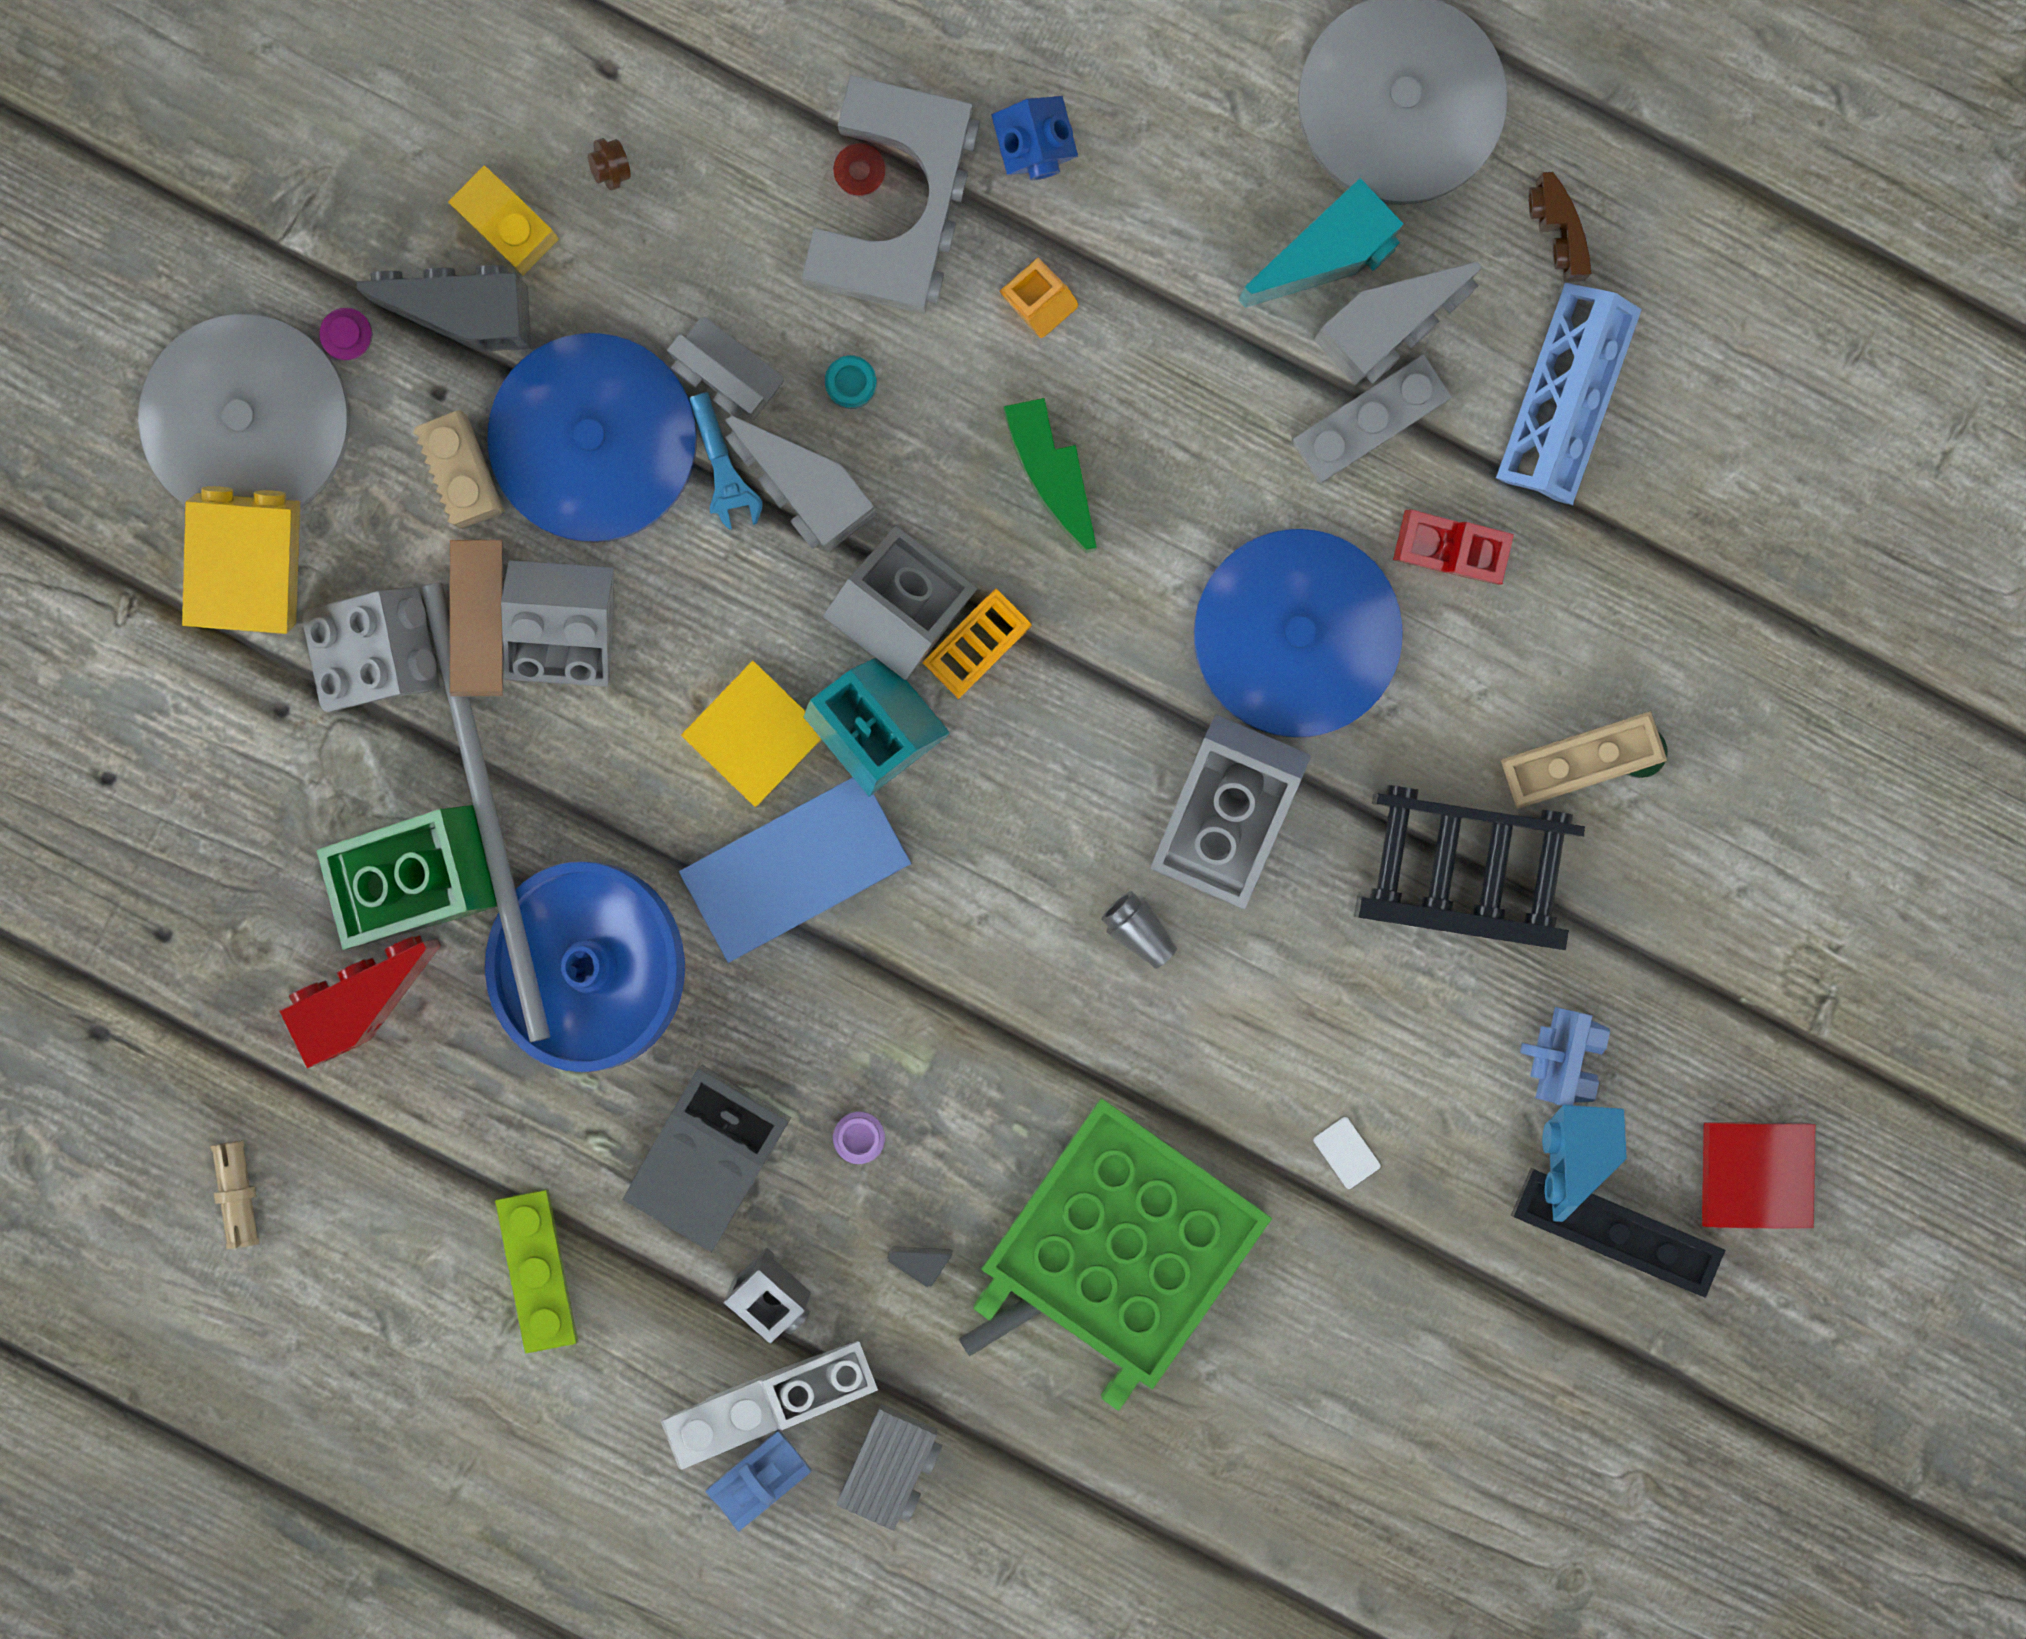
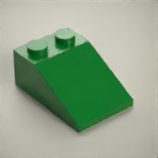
[316,805,498,950]

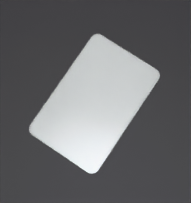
[1313,1117,1381,1189]

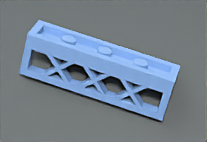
[1496,282,1642,505]

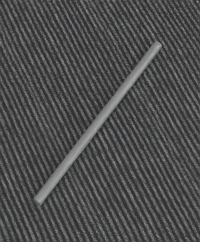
[422,583,551,1042]

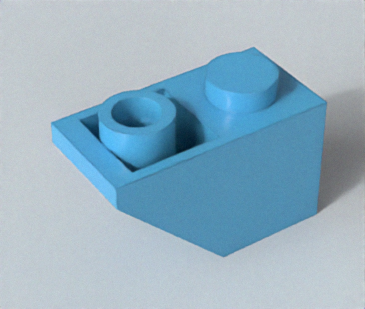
[1542,1105,1627,1222]

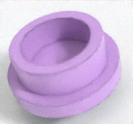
[833,1112,885,1164]

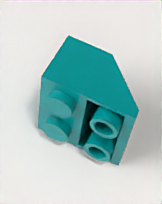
[803,657,950,797]

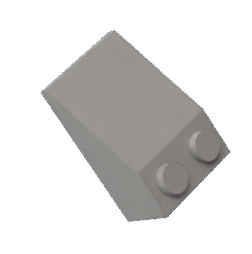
[1150,714,1311,909]

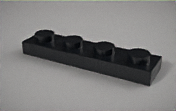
[1511,1168,1726,1298]

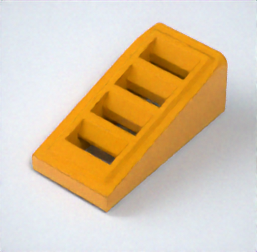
[922,588,1032,700]

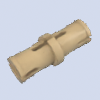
[210,1140,260,1249]

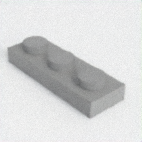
[1292,354,1452,484]

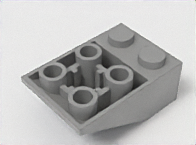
[1314,262,1482,386]
[725,415,877,553]

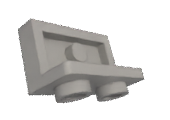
[667,317,784,420]

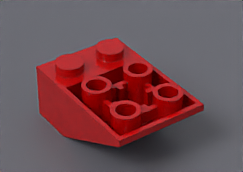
[279,935,441,1068]

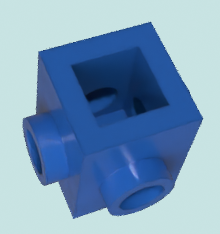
[991,96,1078,181]

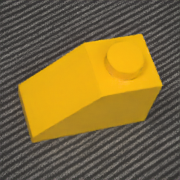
[448,165,559,276]

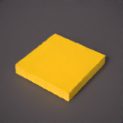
[681,660,822,808]

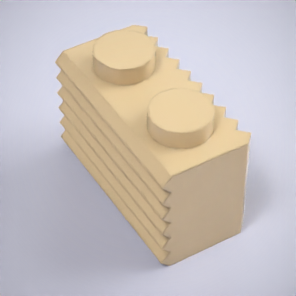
[413,410,505,529]

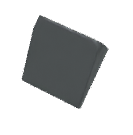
[887,1246,953,1287]

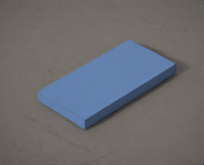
[679,777,912,963]

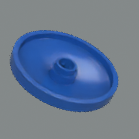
[487,333,697,543]
[1193,529,1403,738]
[485,862,685,1072]

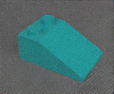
[1238,178,1404,308]

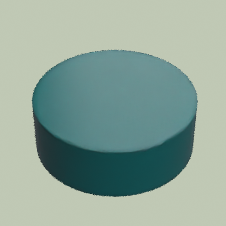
[824,355,877,409]

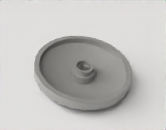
[1298,0,1507,205]
[138,314,350,508]

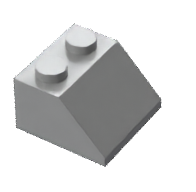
[823,525,978,680]

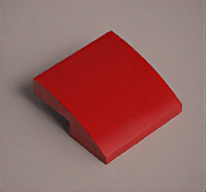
[1702,1122,1816,1229]

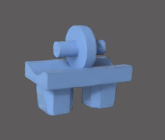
[1520,1007,1610,1106]
[705,1429,812,1532]

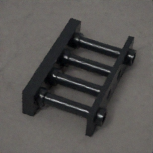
[1354,785,1585,951]

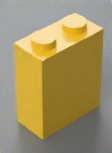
[182,486,301,634]

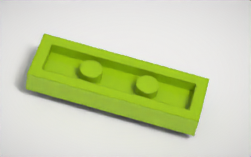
[495,1189,578,1354]

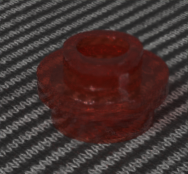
[833,143,886,197]

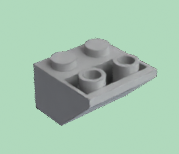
[501,560,615,687]

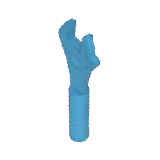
[688,392,763,530]

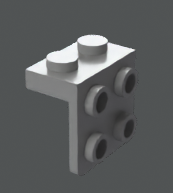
[302,587,440,712]

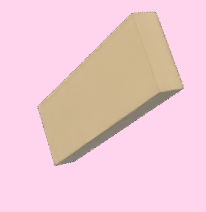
[1501,711,1667,809]

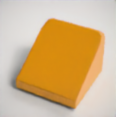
[999,257,1078,338]

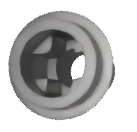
[1102,891,1177,969]

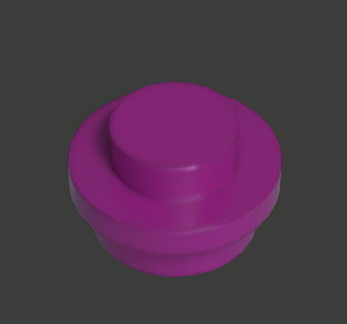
[319,308,373,361]

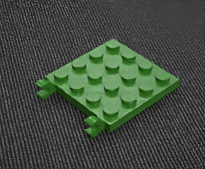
[973,1098,1272,1411]

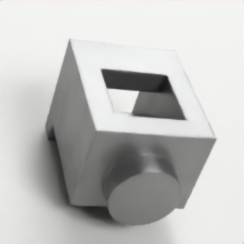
[724,1248,811,1343]

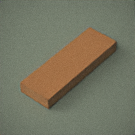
[450,540,503,696]

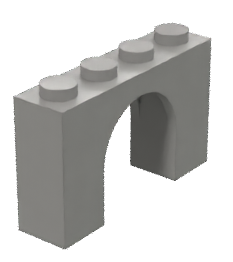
[802,75,980,314]

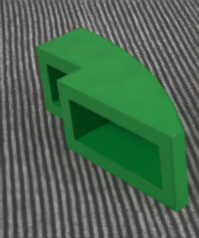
[1003,398,1097,553]

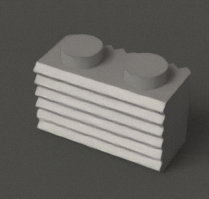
[837,1404,942,1531]

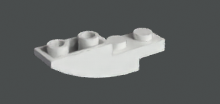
[660,1341,878,1470]

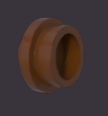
[588,138,631,191]

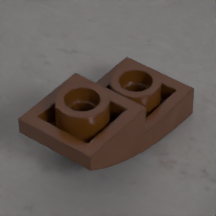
[1528,172,1592,282]

